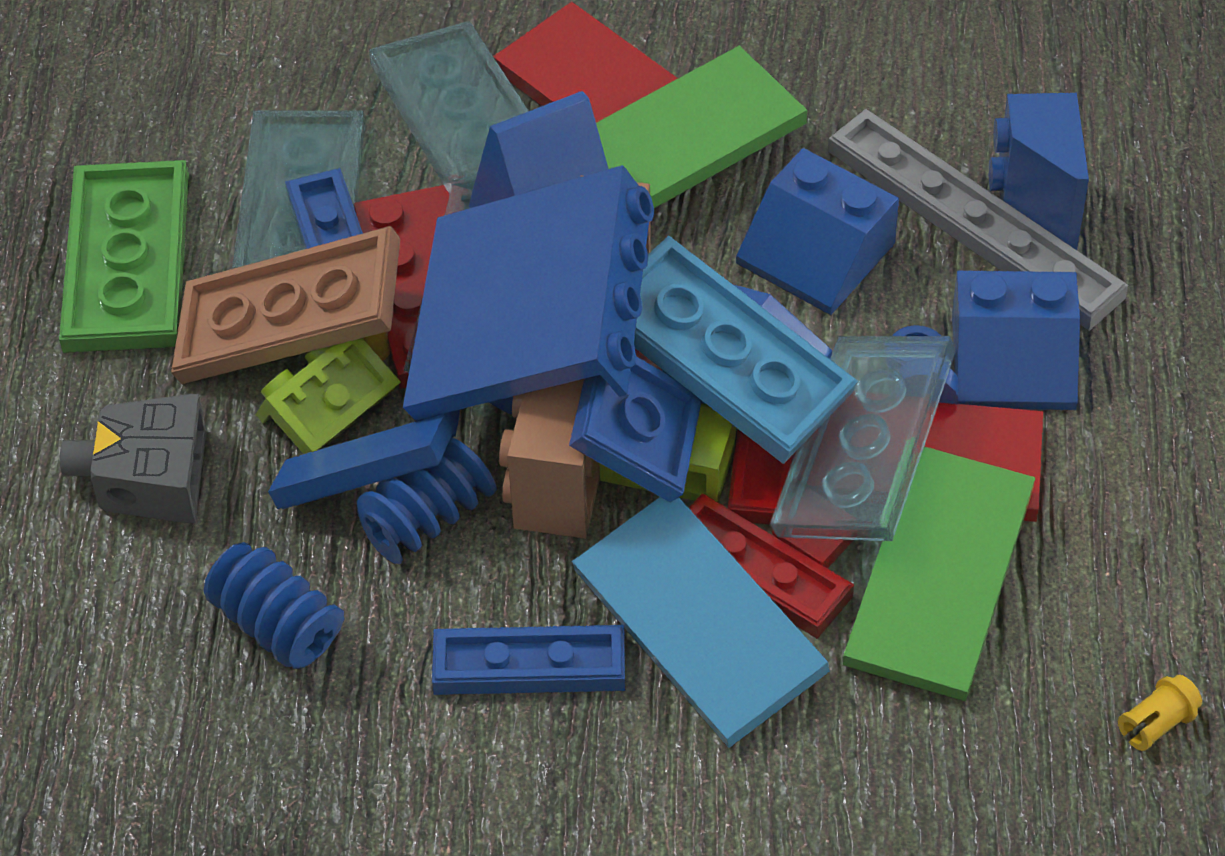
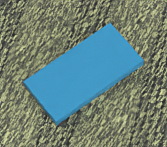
[634,235,858,464]
[572,497,830,748]

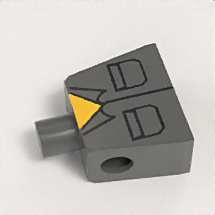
[60,394,207,523]

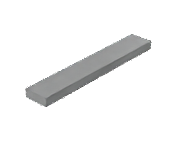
[828,109,1129,331]

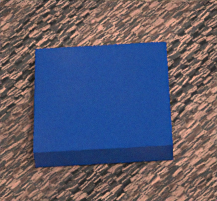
[569,356,702,502]

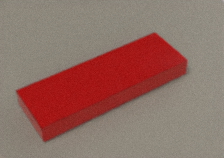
[689,493,854,639]

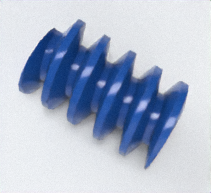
[357,437,497,564]
[203,542,345,669]

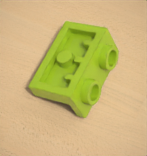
[255,338,401,454]

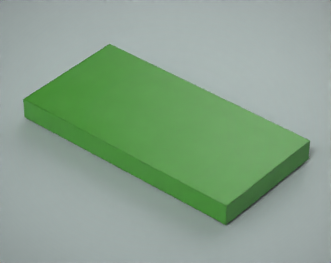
[596,45,807,208]
[59,160,189,353]
[843,444,1035,702]

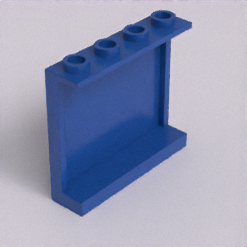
[403,165,654,437]

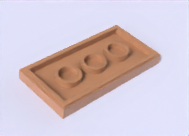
[171,226,400,384]

